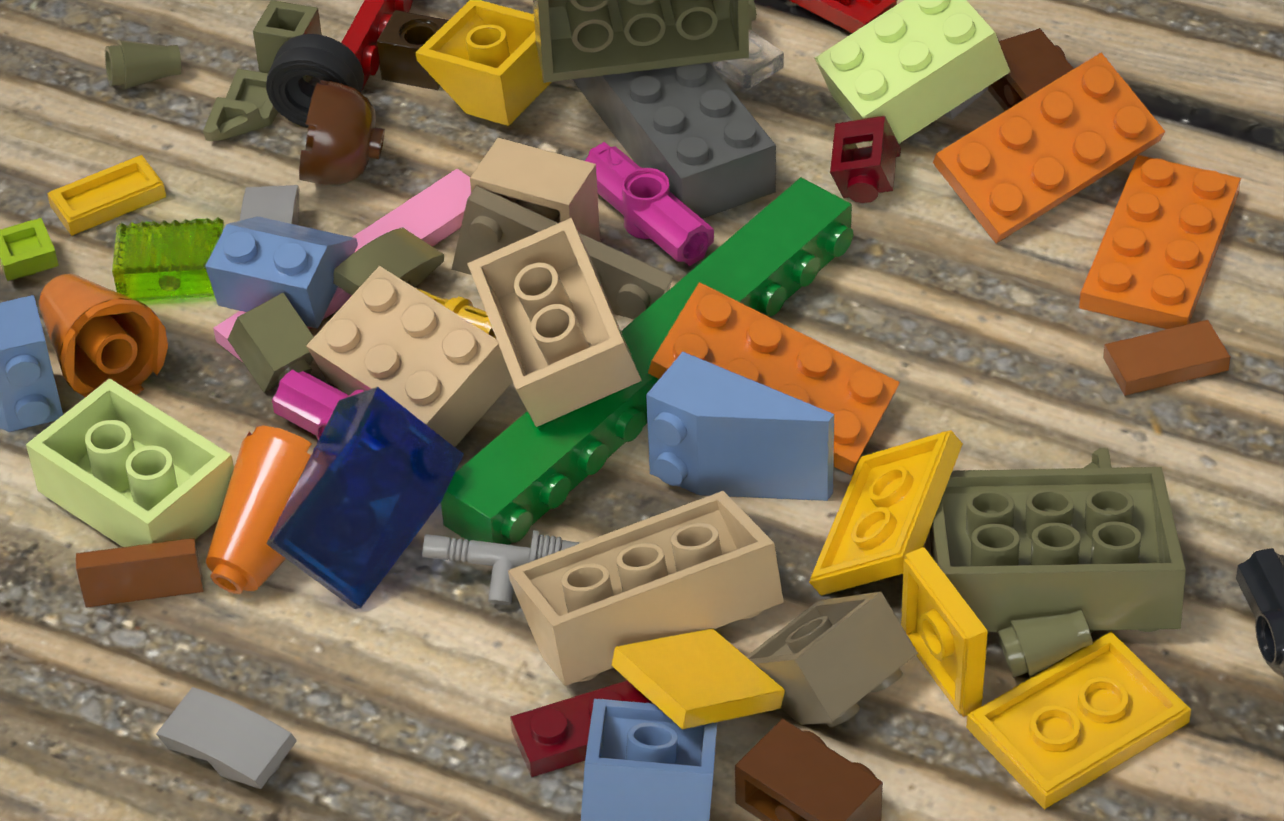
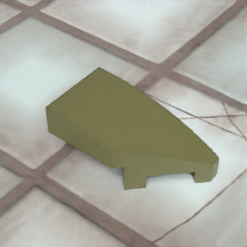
[203,69,278,142]

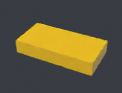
[47,155,166,236]

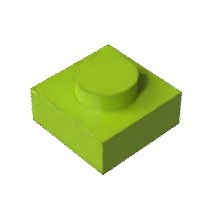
[0,218,59,281]

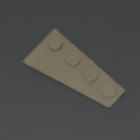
[451,185,673,319]

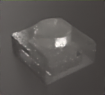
[713,29,784,90]

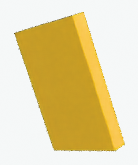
[809,430,963,596]
[966,632,1191,810]

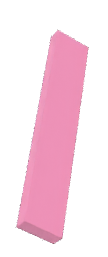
[213,169,471,362]

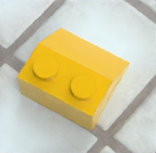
[415,0,551,126]

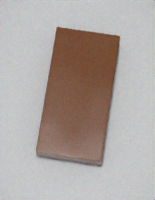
[1103,320,1231,396]
[76,538,203,608]

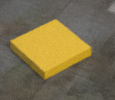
[901,547,988,717]
[611,628,785,730]

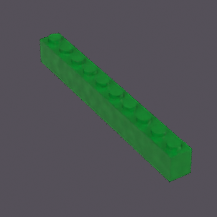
[439,177,853,545]

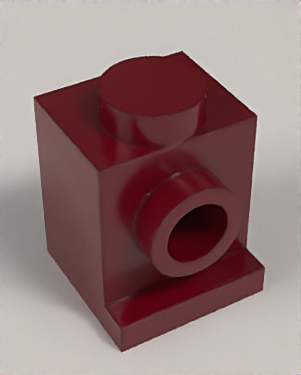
[830,116,901,203]

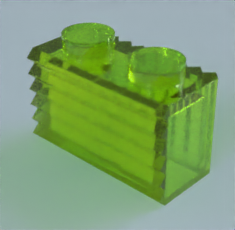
[112,217,225,301]

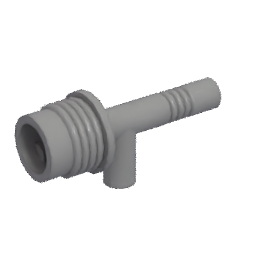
[422,530,579,605]

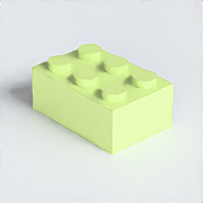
[814,0,1010,145]
[26,378,234,547]

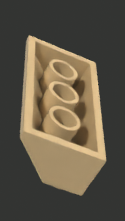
[508,491,784,686]

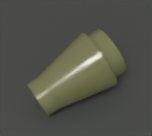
[105,40,181,90]
[997,610,1093,678]

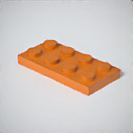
[933,52,1166,244]
[1079,155,1241,329]
[648,282,900,475]

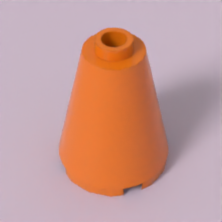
[39,274,168,397]
[206,425,350,594]

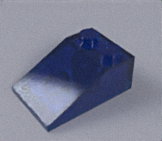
[266,387,464,609]

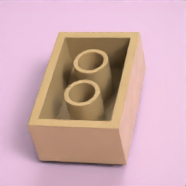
[467,218,642,427]
[306,266,513,458]

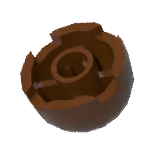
[299,80,385,185]

